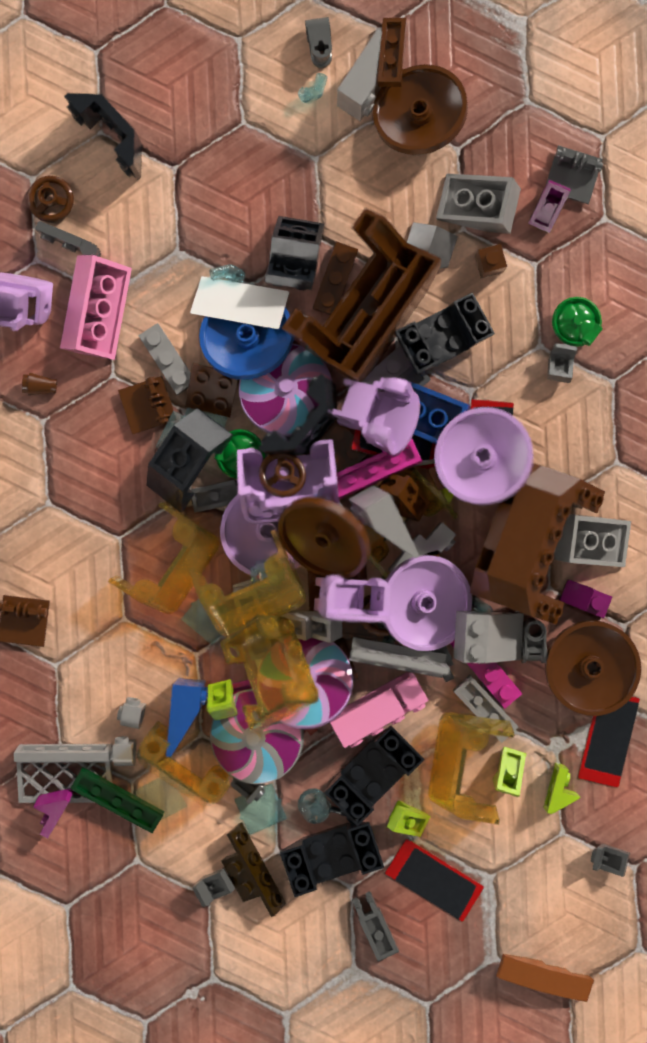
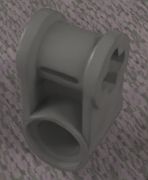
[305,17,332,68]
[521,618,547,663]

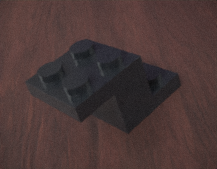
[265,216,325,291]

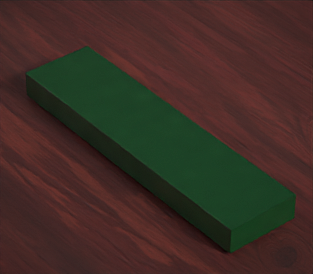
[70,767,165,834]

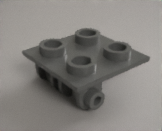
[545,145,603,204]

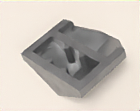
[407,222,458,269]

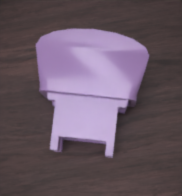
[0,272,53,331]
[332,378,420,456]
[314,575,392,622]

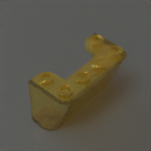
[220,615,319,730]
[137,721,233,807]

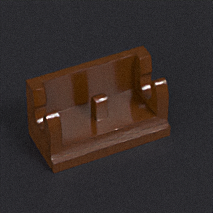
[379,474,431,522]

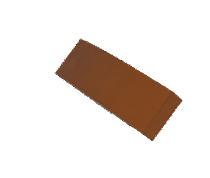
[496,954,594,1002]

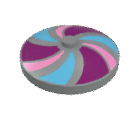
[210,688,304,784]

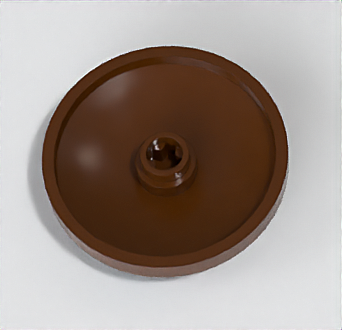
[373,64,468,155]
[278,497,371,579]
[545,620,641,716]

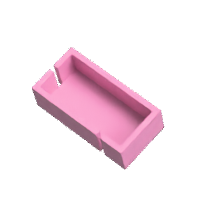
[330,671,428,748]

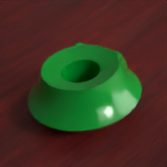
[552,297,603,346]
[214,429,265,479]

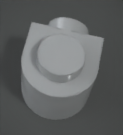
[117,697,146,729]
[109,736,136,766]

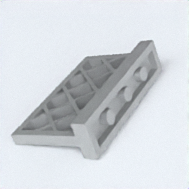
[349,637,449,678]
[14,744,112,803]

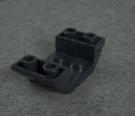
[64,93,142,180]
[394,292,495,375]
[259,373,338,455]
[146,408,234,513]
[324,725,425,826]
[280,822,385,897]

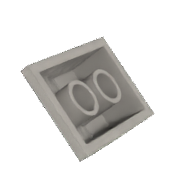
[337,29,382,121]
[436,174,521,234]
[349,485,419,559]
[553,514,631,567]
[454,611,524,663]

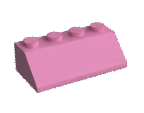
[60,255,132,360]

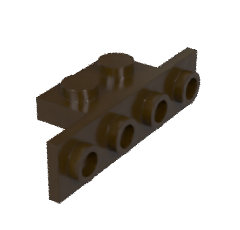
[221,822,286,917]

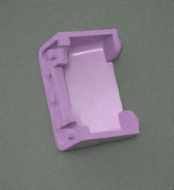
[237,439,340,523]

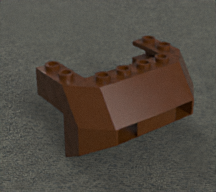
[282,208,441,382]
[470,463,605,625]

